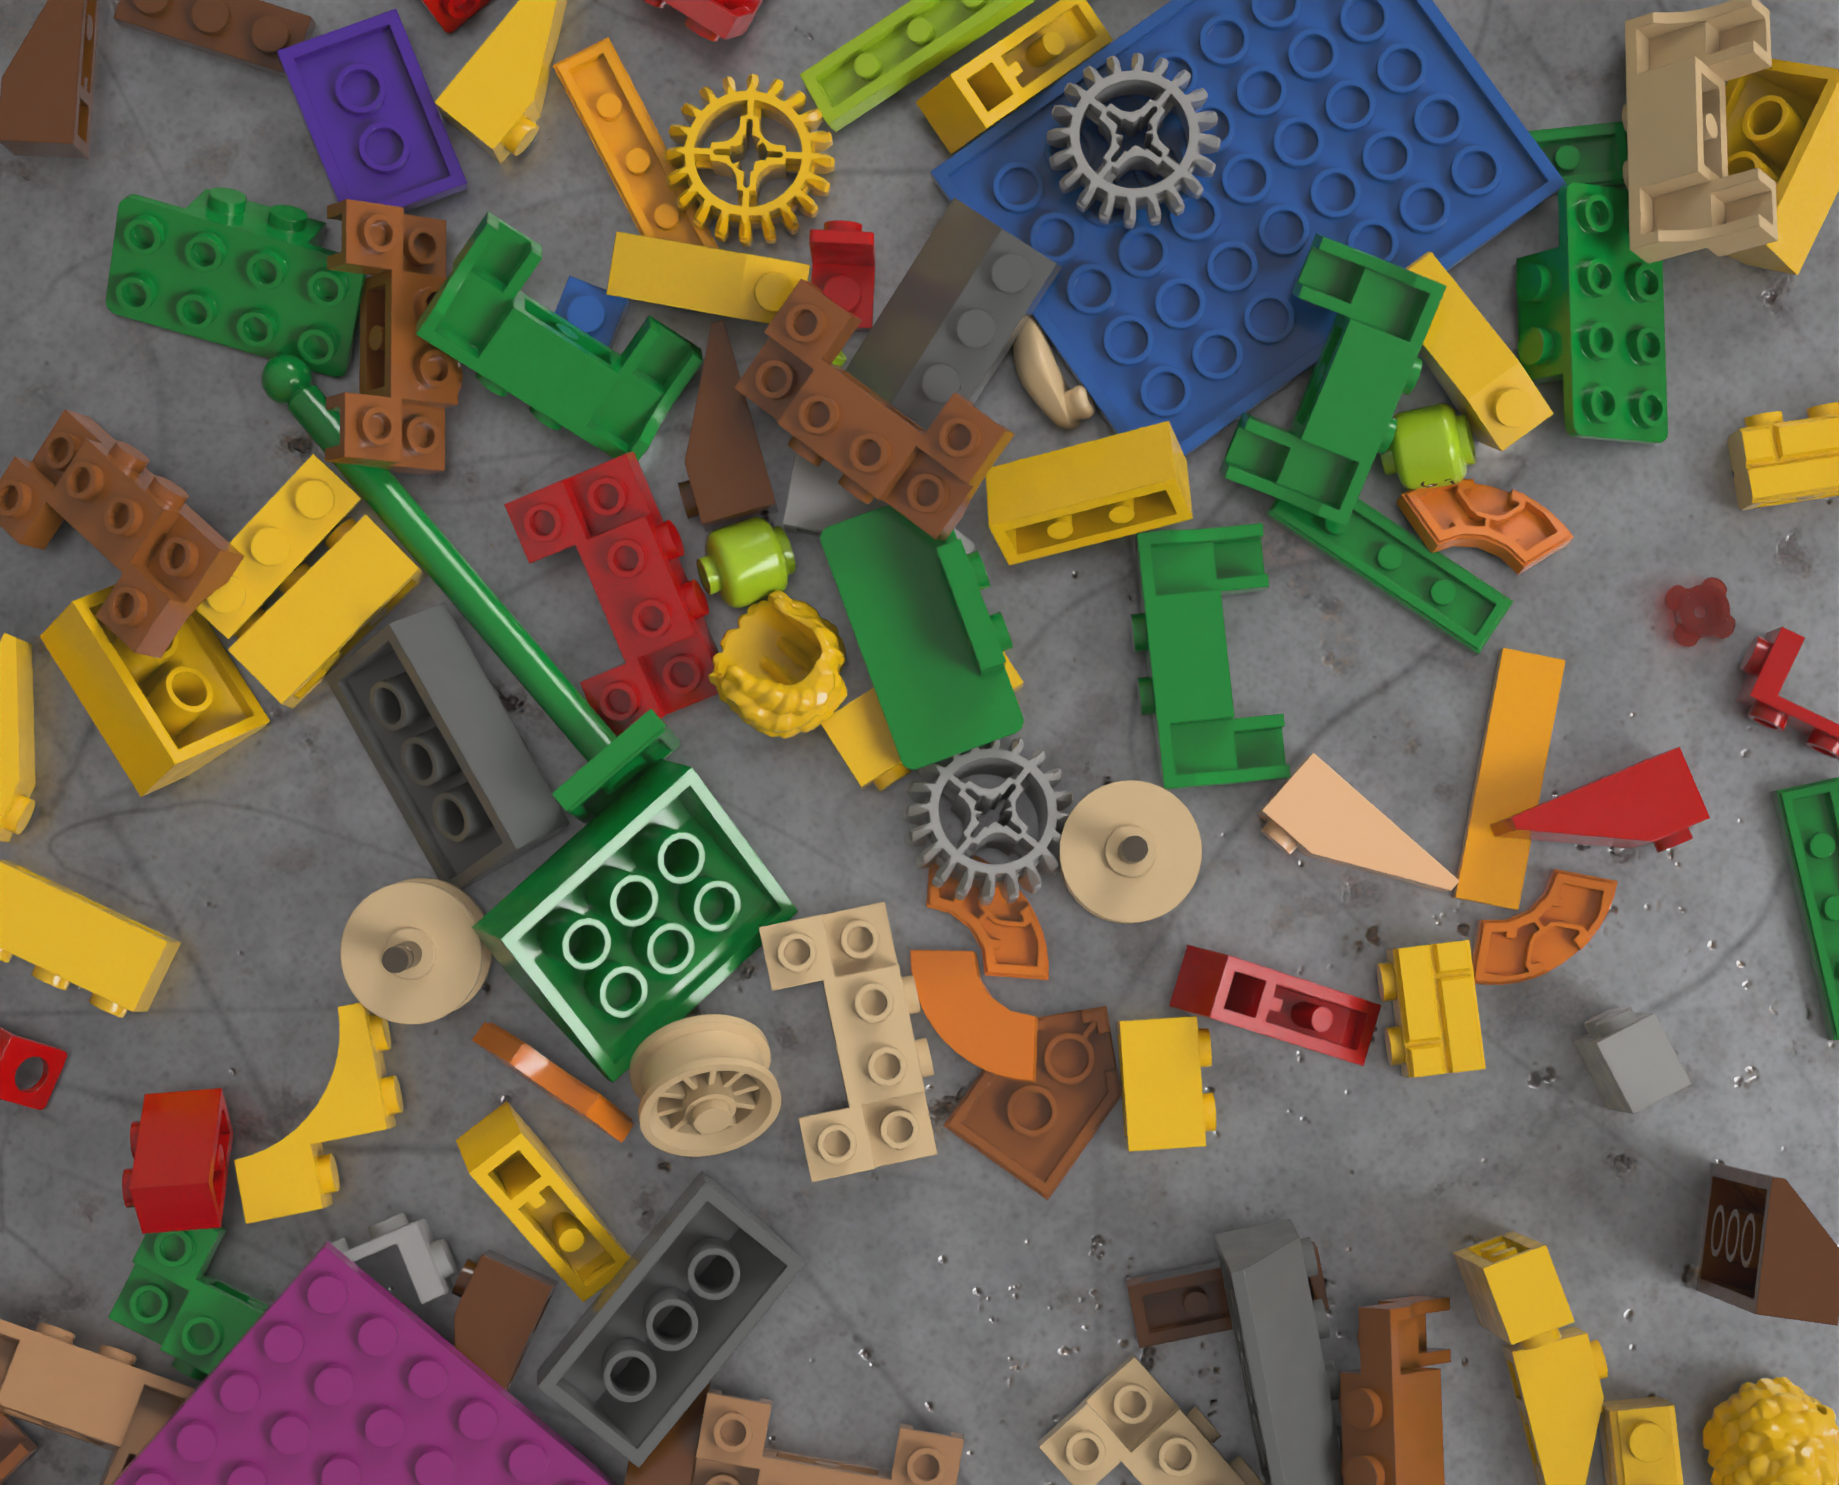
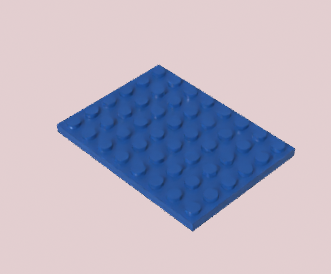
[930,0,1566,457]

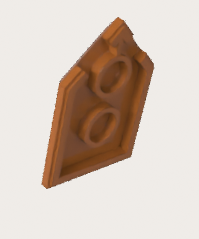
[943,1006,1122,1201]

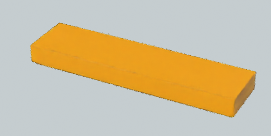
[553,37,719,248]
[1452,648,1566,910]

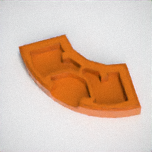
[1396,479,1574,575]
[926,855,1049,980]
[1471,869,1618,985]
[910,950,1038,1083]
[472,1022,635,1143]

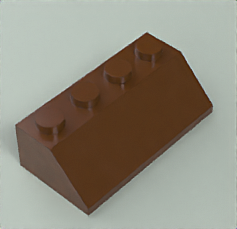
[1696,1163,1839,1326]

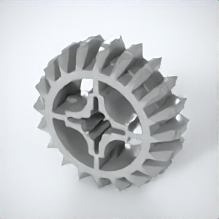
[1047,53,1220,228]
[902,737,1074,906]

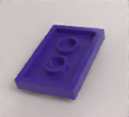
[277,9,467,212]

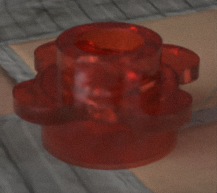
[1664,577,1736,647]

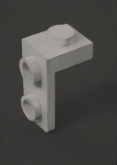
[297,1212,457,1304]

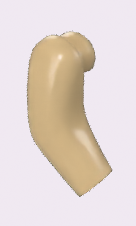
[1012,315,1096,429]

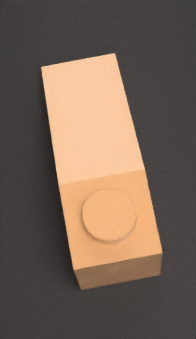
[1257,753,1459,892]

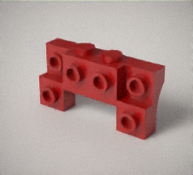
[504,451,719,736]

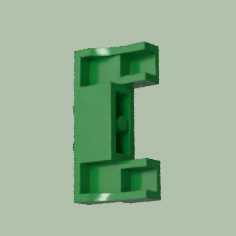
[416,211,703,461]
[1219,233,1447,526]
[1130,523,1291,791]
[108,1227,269,1381]

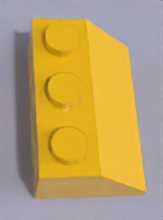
[1725,59,1839,275]
[40,584,270,797]

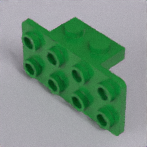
[1516,182,1668,444]
[105,187,366,377]
[820,504,1024,770]

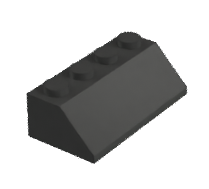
[845,197,1062,431]
[325,602,570,890]
[537,1171,806,1468]
[1214,1219,1344,1485]

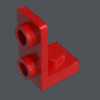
[809,220,876,333]

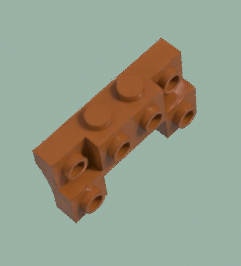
[325,199,463,475]
[734,279,1015,541]
[0,409,244,658]
[1339,1295,1451,1485]

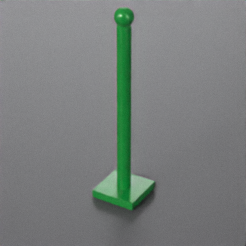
[261,354,681,824]

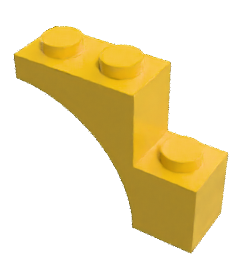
[234,1002,403,1224]

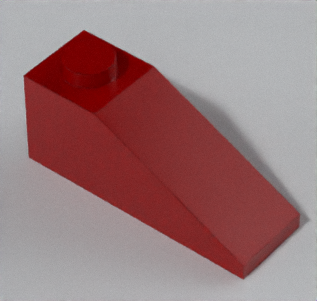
[1490,747,1710,853]
[1169,945,1382,1066]

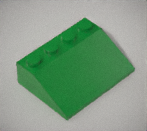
[472,759,798,1083]

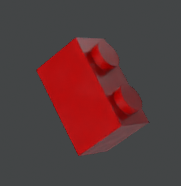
[122,1088,234,1234]

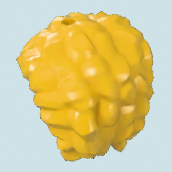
[708,590,847,739]
[1703,1377,1839,1485]

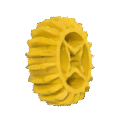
[664,73,835,247]

